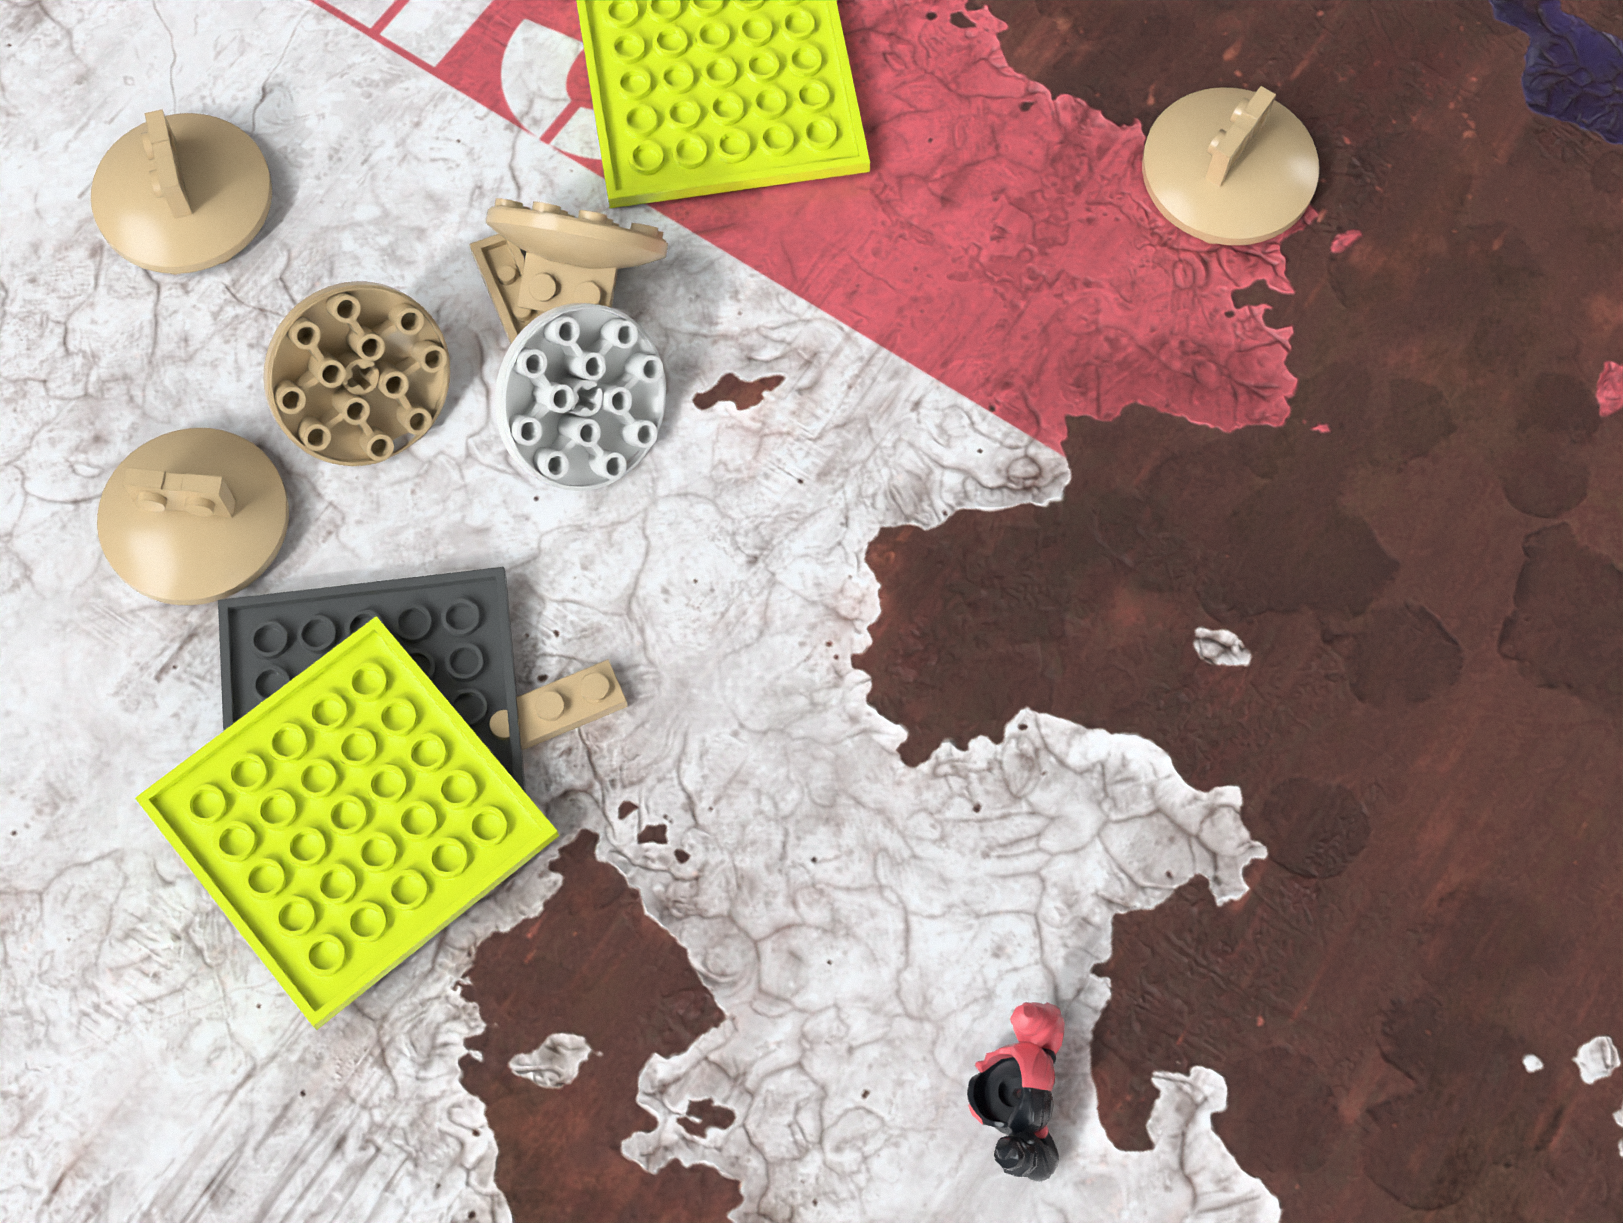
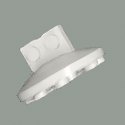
[495,303,666,491]

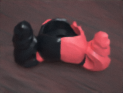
[967,1002,1065,1182]

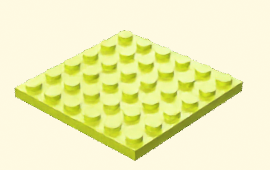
[576,0,870,209]
[135,616,559,1030]

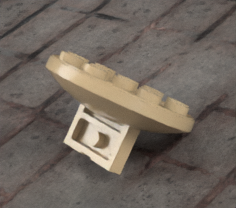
[1142,86,1319,245]
[91,109,272,275]
[486,198,668,312]
[263,281,450,466]
[97,428,289,605]

